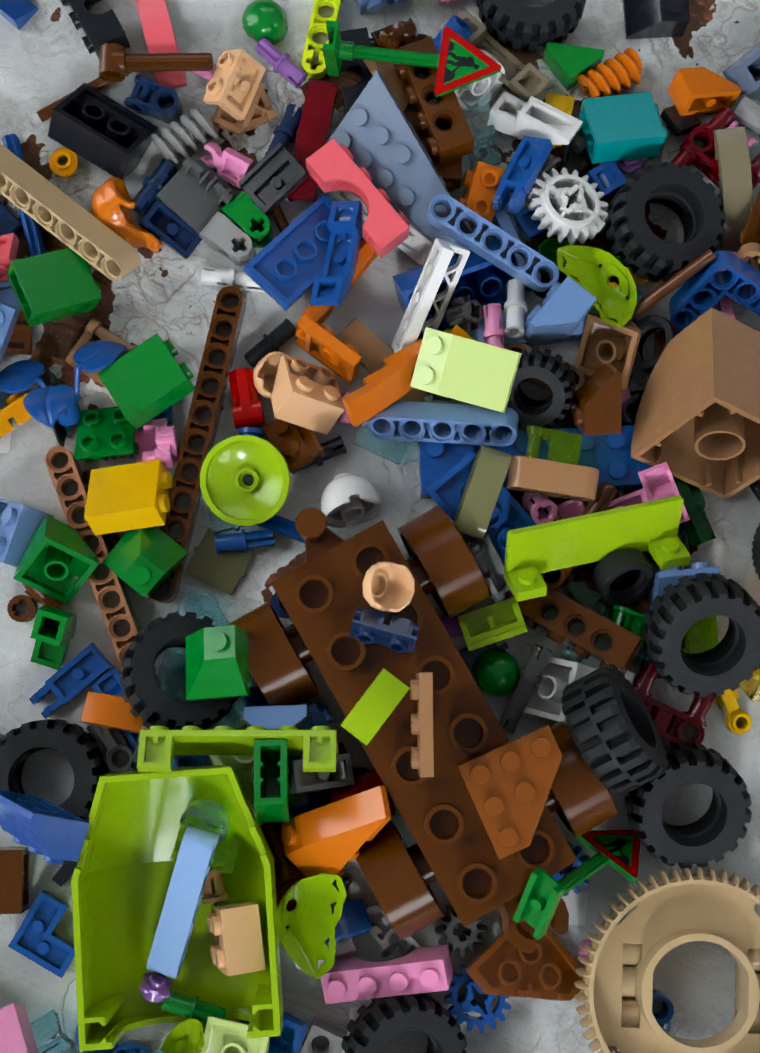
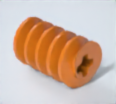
[577,47,643,98]

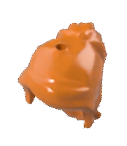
[89,177,163,253]

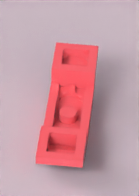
[136,0,187,89]

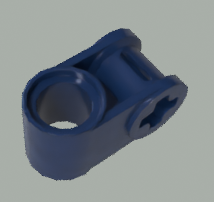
[124,75,183,124]

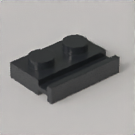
[238,142,310,216]

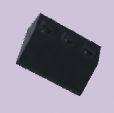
[623,0,690,39]
[48,82,159,180]

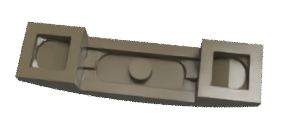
[460,10,550,101]
[714,127,753,249]

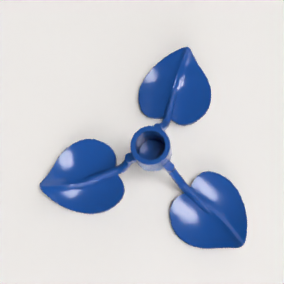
[0,340,127,428]

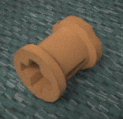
[201,866,230,904]

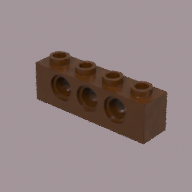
[395,36,475,164]
[519,587,643,675]

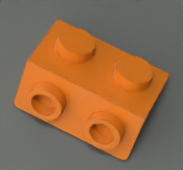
[457,161,505,225]

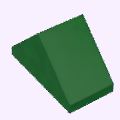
[543,42,604,91]

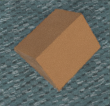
[575,313,642,390]

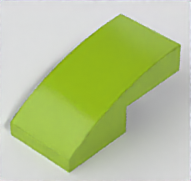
[340,668,410,746]

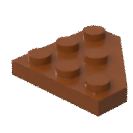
[457,725,562,860]
[465,920,583,1001]

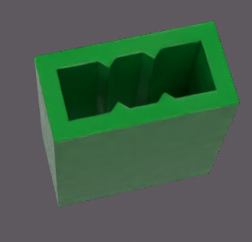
[6,248,102,327]
[97,333,196,429]
[254,739,289,823]

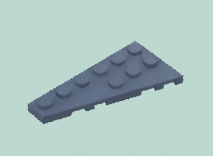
[327,71,474,257]

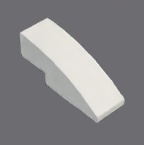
[487,91,583,145]

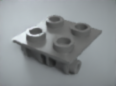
[156,154,238,234]

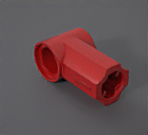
[228,368,265,429]

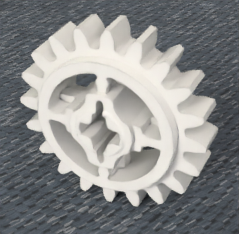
[528,167,608,245]

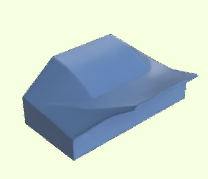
[243,704,312,730]

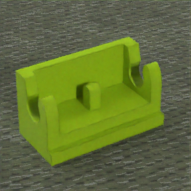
[457,597,528,651]

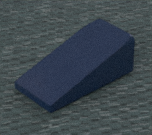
[139,199,202,260]

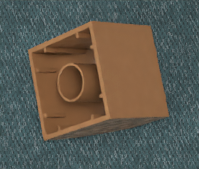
[631,307,760,500]

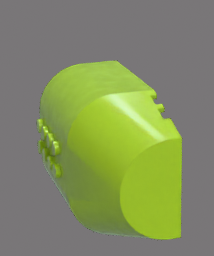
[71,765,284,1052]

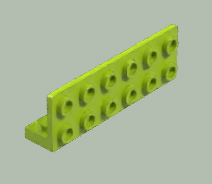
[504,495,691,602]
[137,726,339,772]

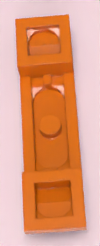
[80,691,149,734]

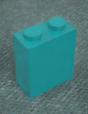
[578,92,667,164]

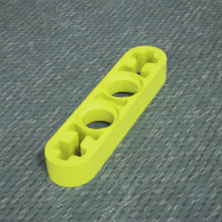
[302,0,343,80]

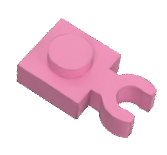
[200,142,253,189]

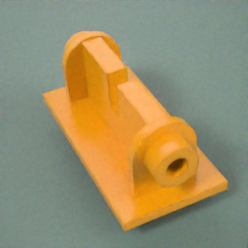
[0,391,32,438]

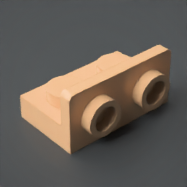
[203,49,266,120]

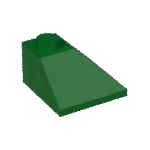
[13,515,100,604]
[103,526,189,600]
[186,625,249,701]

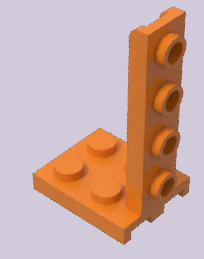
[295,239,378,385]

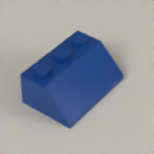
[0,790,90,865]

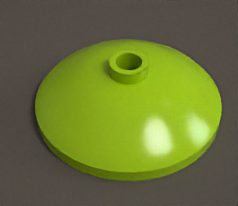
[200,435,290,526]

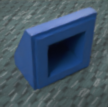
[0,0,38,30]

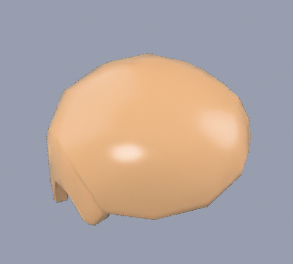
[253,351,290,399]
[362,561,415,612]

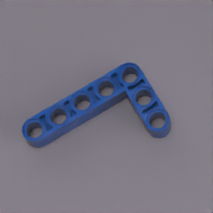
[669,251,760,331]

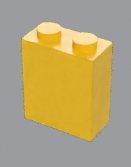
[84,459,173,535]

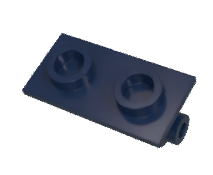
[349,607,420,653]

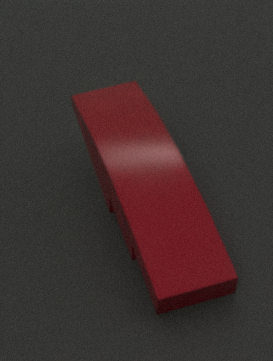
[287,80,338,203]

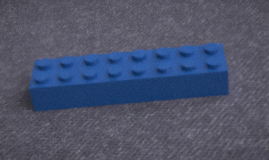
[417,425,652,499]

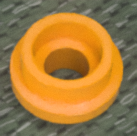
[49,148,79,177]

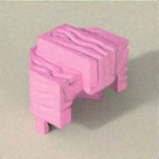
[135,418,180,469]

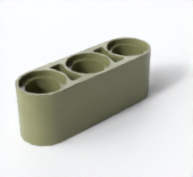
[453,445,511,539]

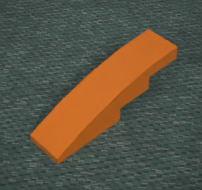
[342,338,423,427]

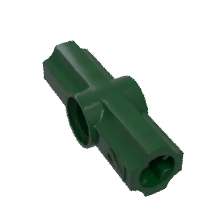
[673,477,716,548]

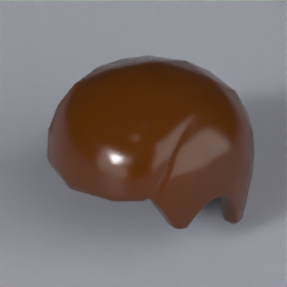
[371,18,417,50]

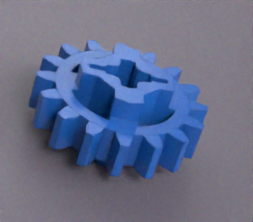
[444,964,511,1033]

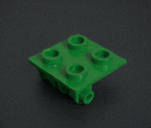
[74,406,139,463]

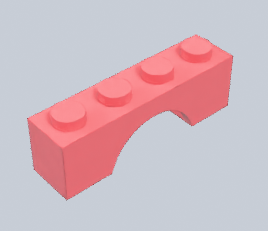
[306,138,410,259]

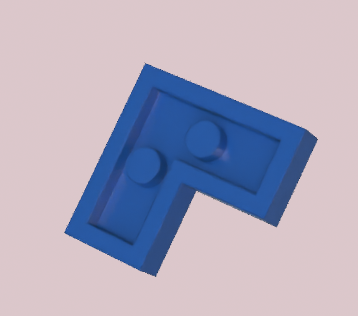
[8,889,75,978]

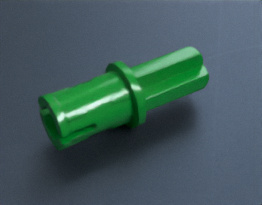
[161,990,226,1024]

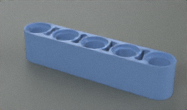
[426,194,559,292]
[368,401,519,447]

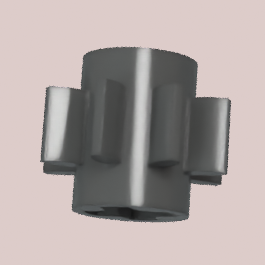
[445,294,483,332]

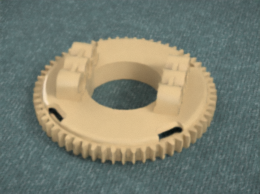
[574,866,760,1053]

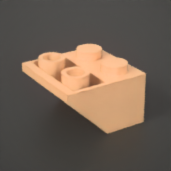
[271,354,345,435]
[207,901,266,976]

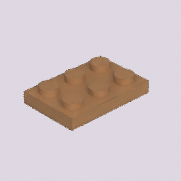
[410,672,434,777]

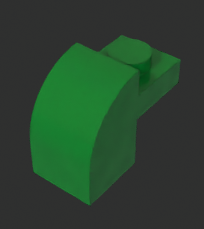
[30,605,77,670]

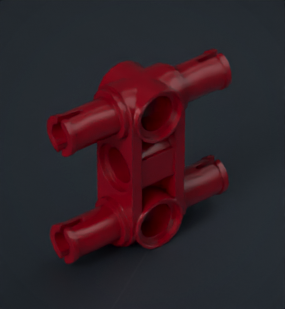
[670,107,760,211]
[633,661,716,749]

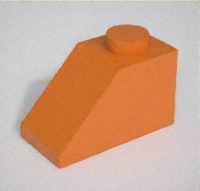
[667,67,742,116]

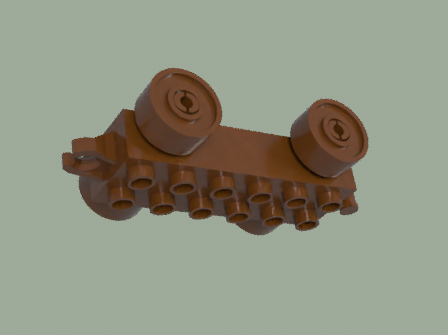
[227,506,617,954]

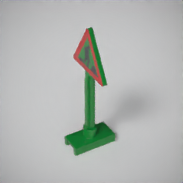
[322,20,501,97]
[513,829,640,940]

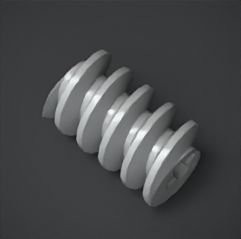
[151,105,217,164]

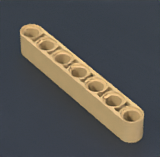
[0,143,141,282]

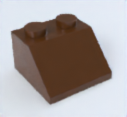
[569,363,622,435]

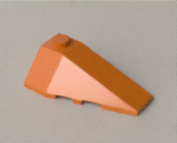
[281,786,391,880]

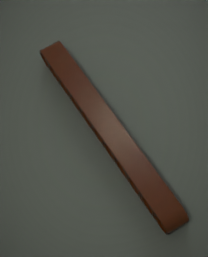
[152,286,246,603]

